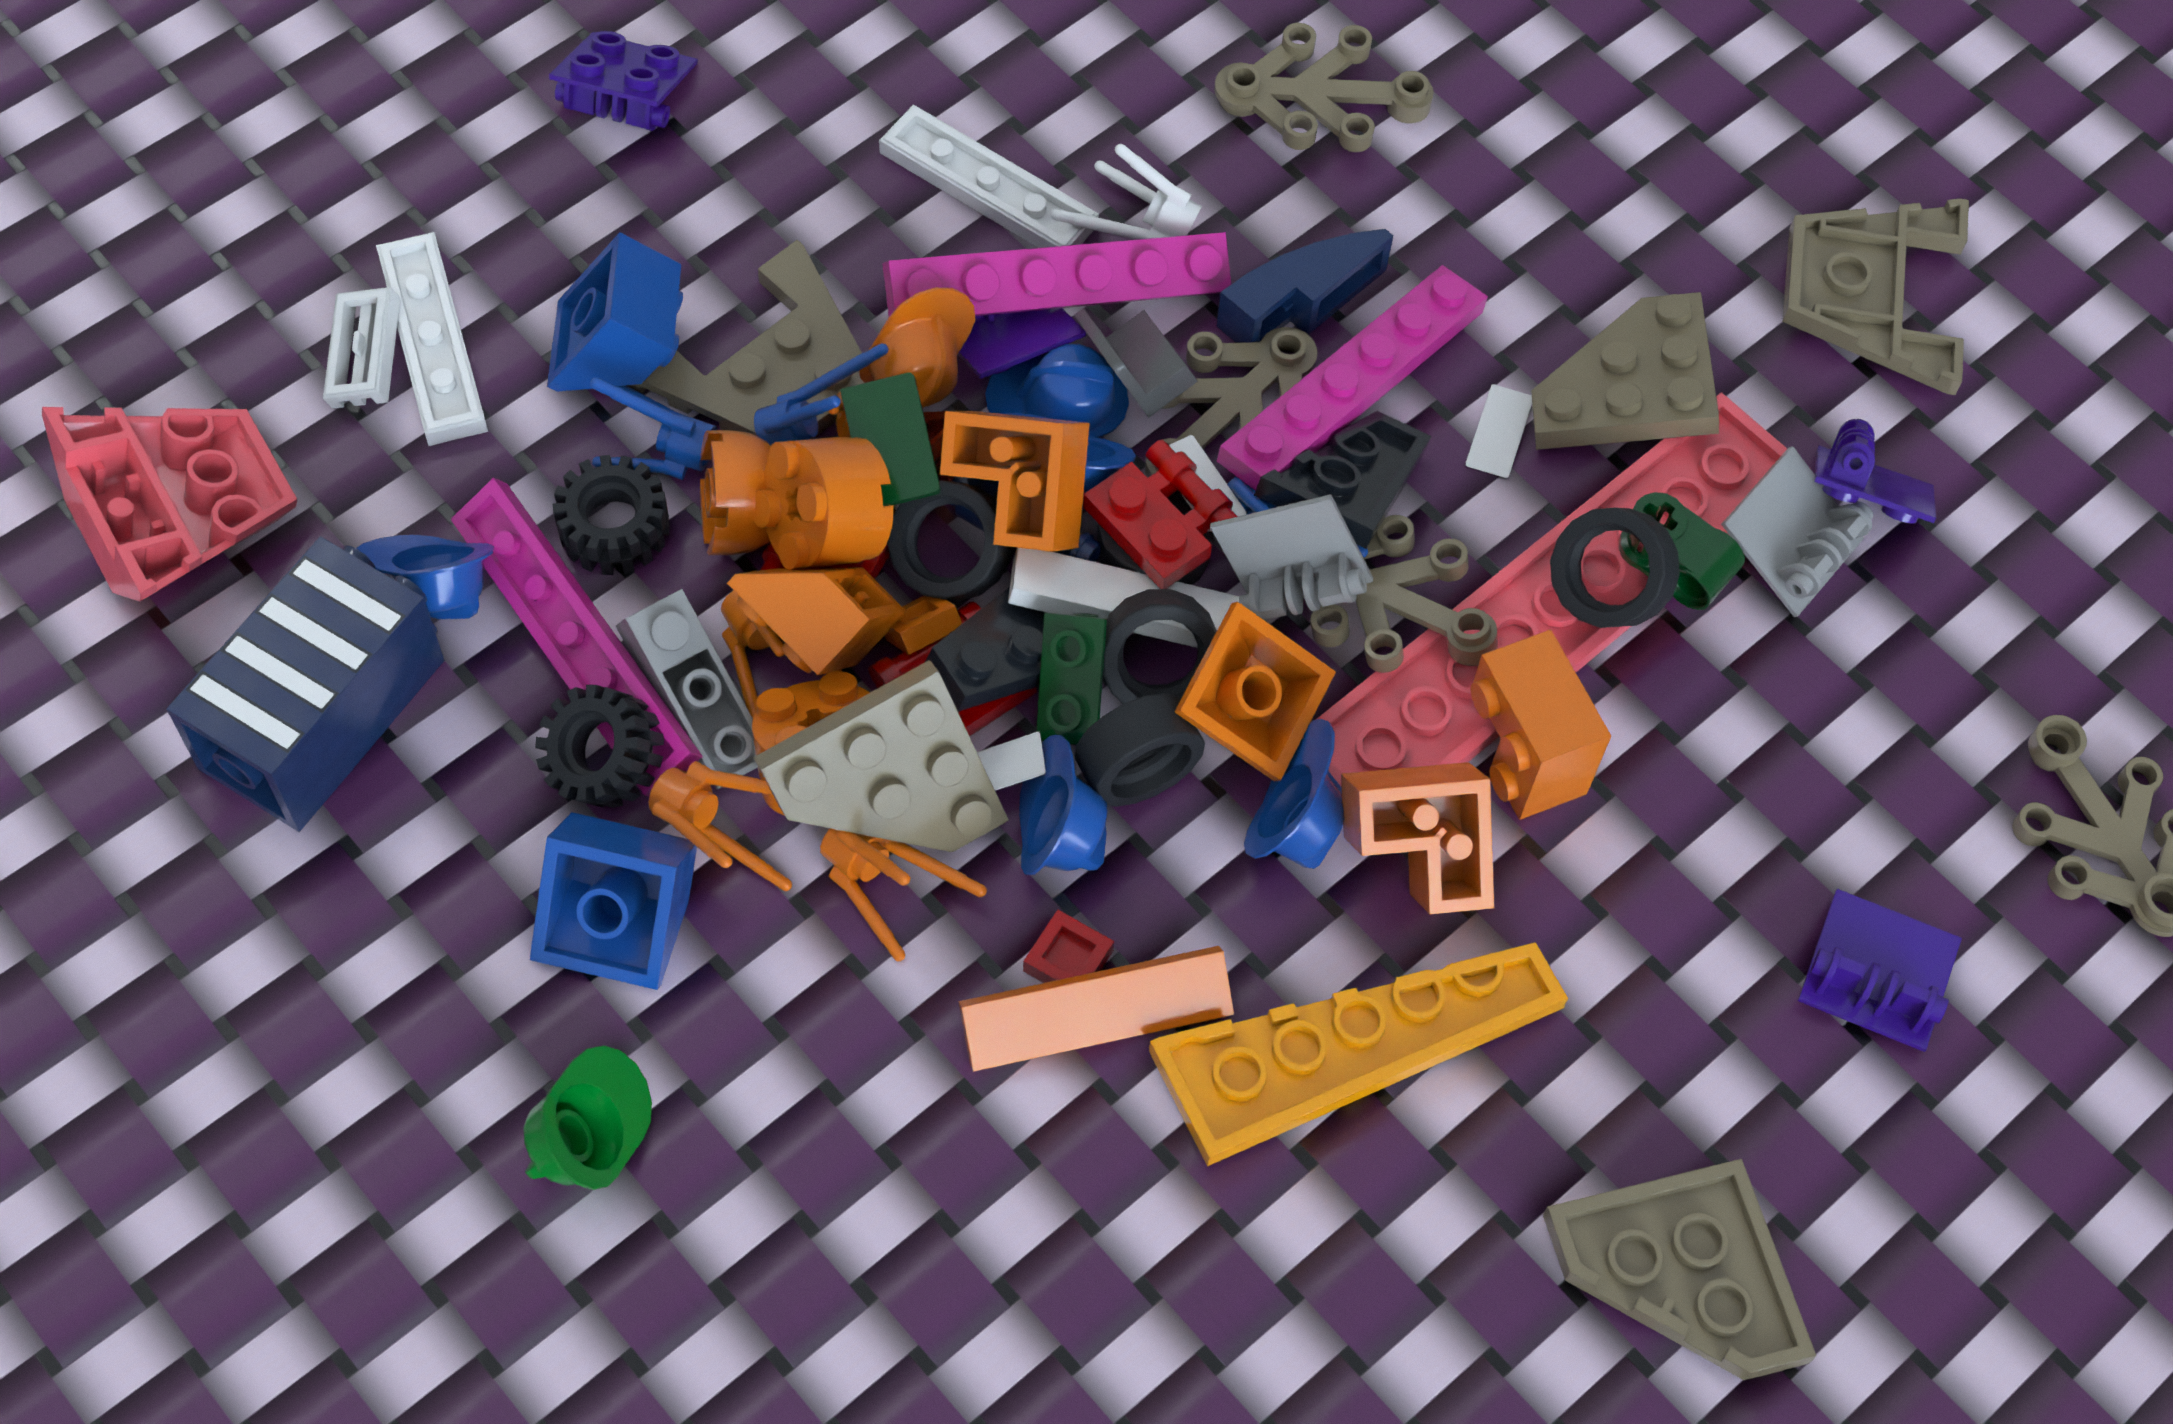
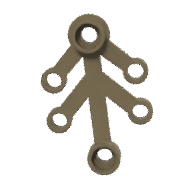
[1214,23,1434,152]
[1145,327,1317,476]
[1310,515,1498,673]
[2012,715,2173,937]

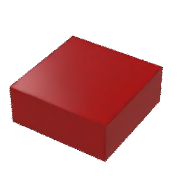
[1023,910,1114,983]

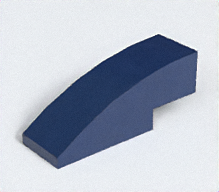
[1216,229,1394,343]

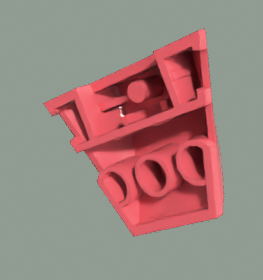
[42,407,297,602]

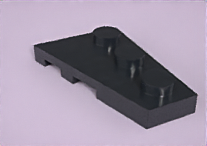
[1254,411,1431,549]
[924,587,1047,712]

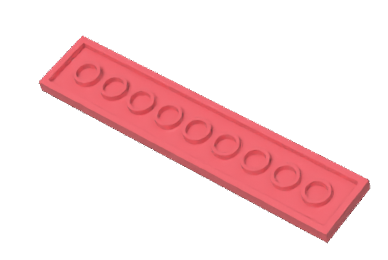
[1316,392,1811,786]

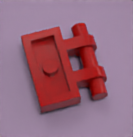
[1083,440,1238,589]

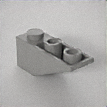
[616,589,758,789]

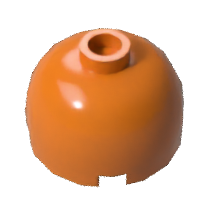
[700,430,771,555]

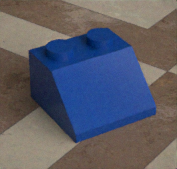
[547,232,683,392]
[529,812,697,990]

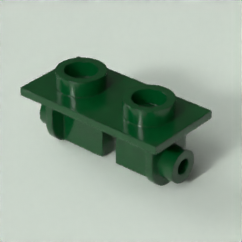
[1036,613,1107,745]

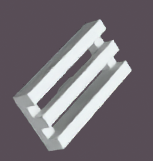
[323,287,400,409]

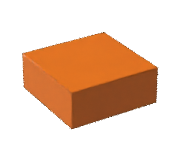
[885,596,962,655]

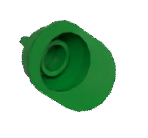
[524,1046,652,1190]

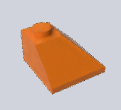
[1174,602,1336,781]

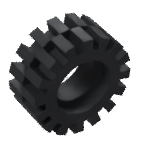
[553,455,670,575]
[535,685,664,808]

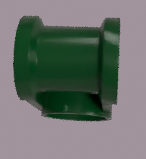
[1618,492,1745,610]

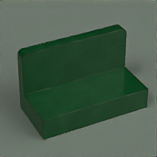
[840,373,941,515]

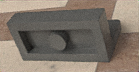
[1074,308,1198,418]

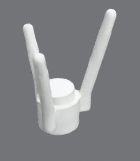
[1051,144,1202,240]

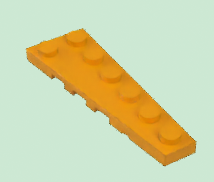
[1149,942,1568,1166]

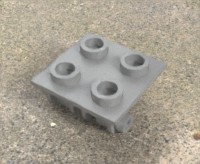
[1721,446,1873,617]
[1210,494,1373,621]

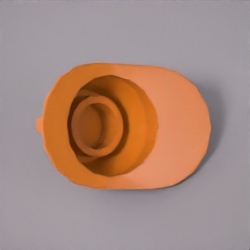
[859,287,975,409]

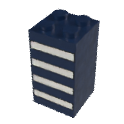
[166,536,445,832]

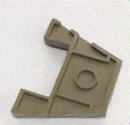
[1782,199,1969,395]
[628,240,864,439]

